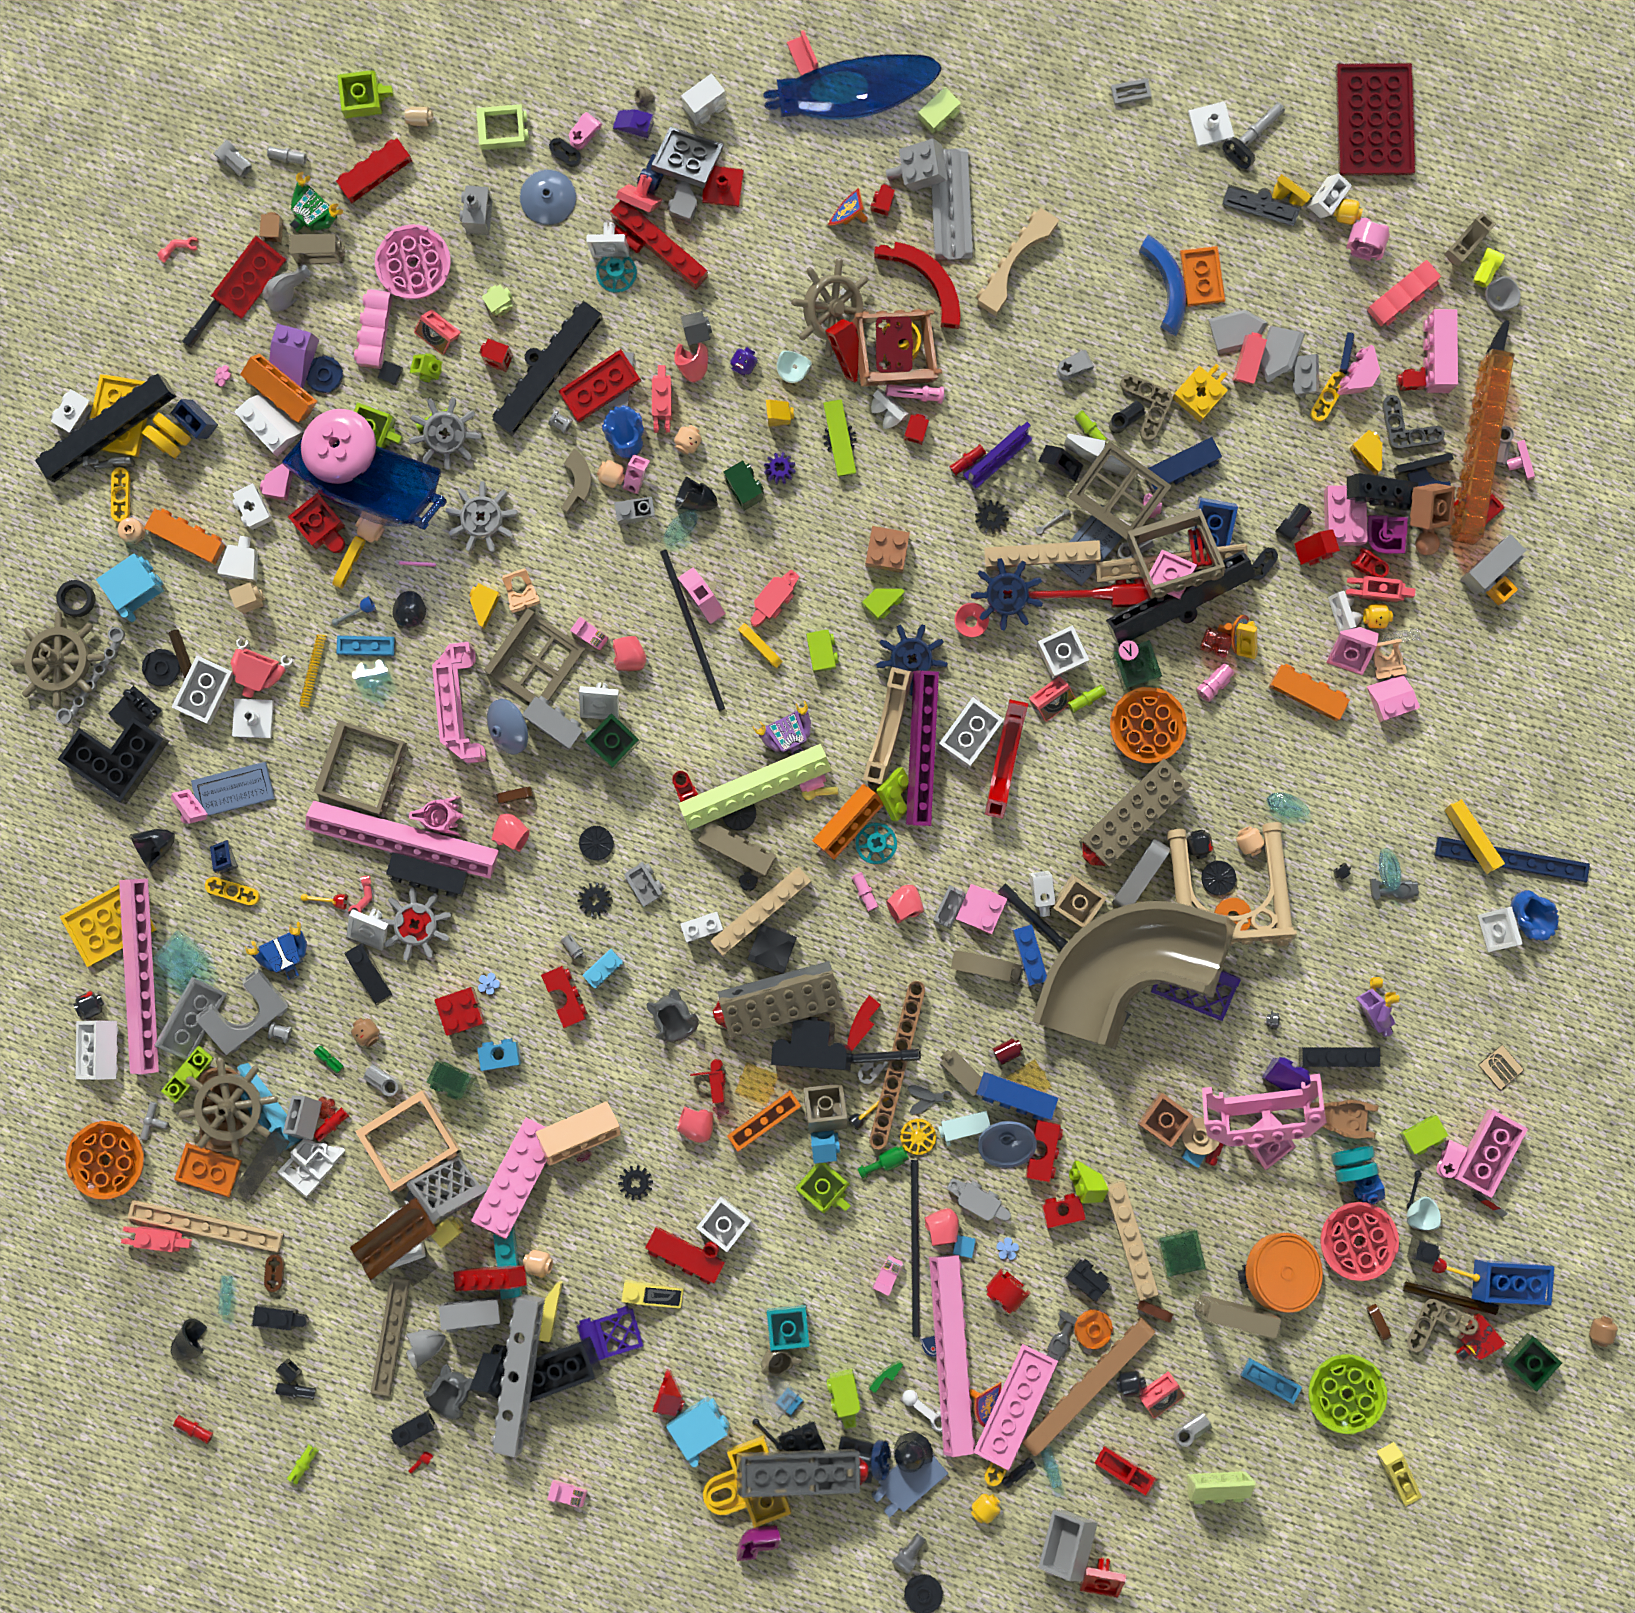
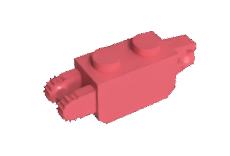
[652,365,672,433]
[750,570,800,627]
[1346,576,1416,603]
[121,1226,192,1252]

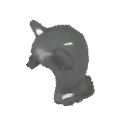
[646,988,699,1042]
[423,1364,473,1420]

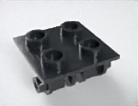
[108,685,162,728]
[777,1421,826,1452]

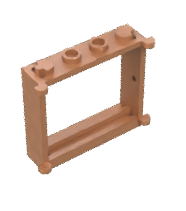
[852,309,942,387]

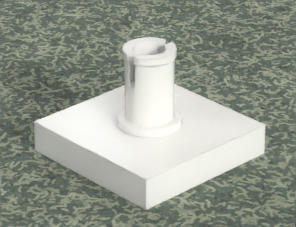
[1188,101,1234,148]
[586,222,630,257]
[579,682,619,720]
[232,698,274,739]
[1478,907,1522,952]
[347,909,388,951]

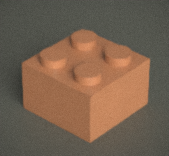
[865,526,910,573]
[1137,1092,1194,1148]

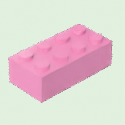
[1423,309,1458,393]
[1452,1109,1528,1198]

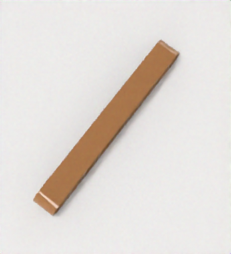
[869,981,925,1149]
[1022,1317,1156,1457]

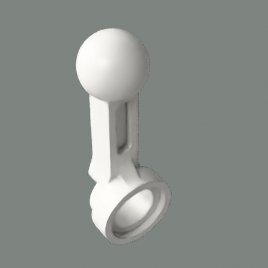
[902,1390,942,1432]

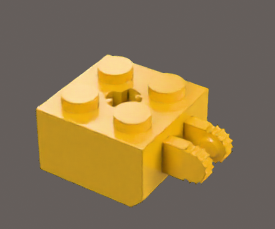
[1172,364,1228,423]

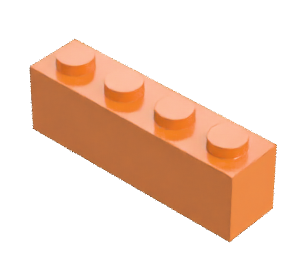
[240,354,318,423]
[144,508,226,565]
[1268,664,1350,722]
[812,784,883,860]
[727,1090,802,1151]

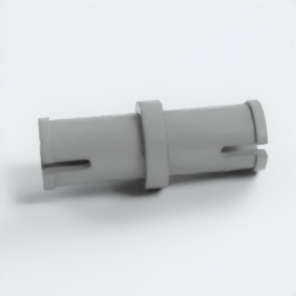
[267,146,307,165]

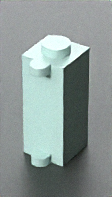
[938,1111,990,1147]

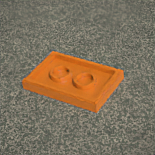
[1180,246,1225,307]
[174,1143,242,1198]

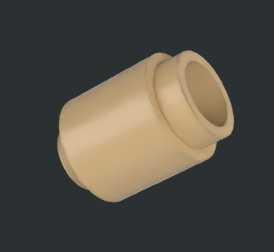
[405,107,433,126]

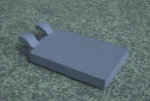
[871,1455,948,1518]

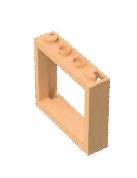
[355,1090,460,1192]

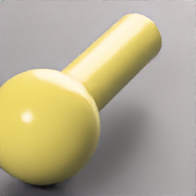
[801,787,838,800]

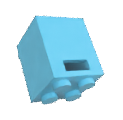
[96,554,164,622]
[666,1396,730,1467]

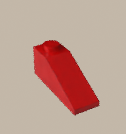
[825,319,859,383]

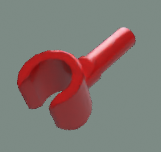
[408,1451,433,1474]

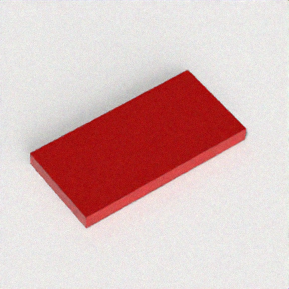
[210,235,287,320]
[559,349,642,423]

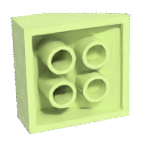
[1187,1471,1255,1504]

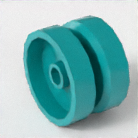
[1331,1146,1379,1182]

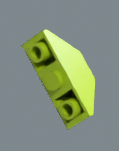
[161,1046,214,1103]

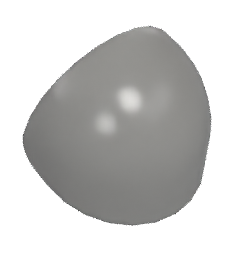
[1485,276,1520,312]

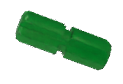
[313,1046,344,1073]

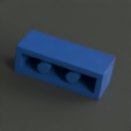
[1012,925,1047,986]

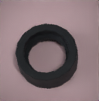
[56,580,96,617]

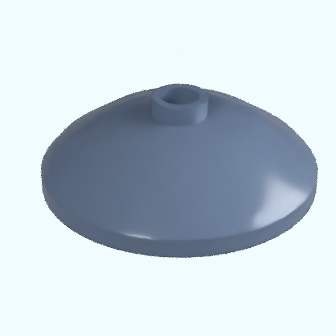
[520,170,576,225]
[487,699,528,755]
[978,1121,1037,1168]

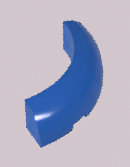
[1139,234,1186,336]

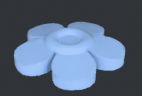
[478,973,500,995]
[996,1237,1019,1260]

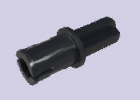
[275,1383,316,1400]

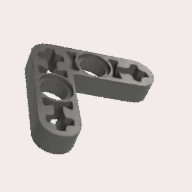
[1382,395,1445,450]

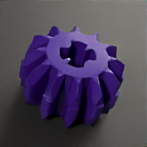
[764,452,796,485]

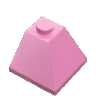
[1326,627,1378,675]

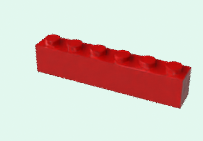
[610,200,708,290]

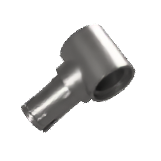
[891,1533,926,1574]

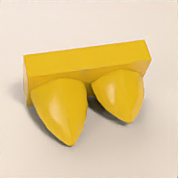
[1272,174,1312,207]
[1236,621,1257,659]

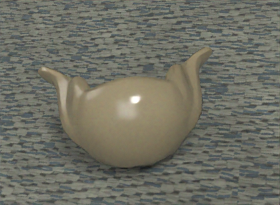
[761,1349,802,1376]

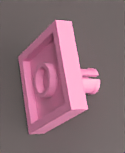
[1149,550,1197,599]

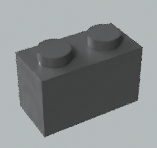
[680,311,712,345]

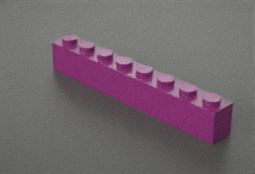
[906,671,939,826]

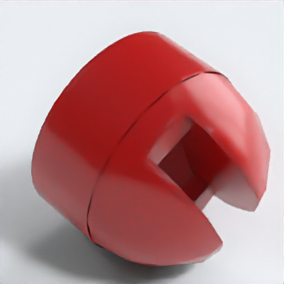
[702,1241,719,1259]

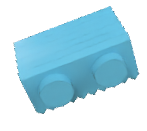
[582,949,624,988]

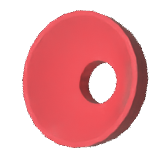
[954,603,989,638]

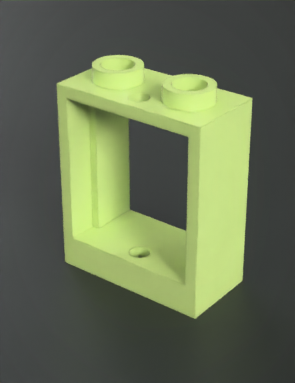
[476,104,529,150]

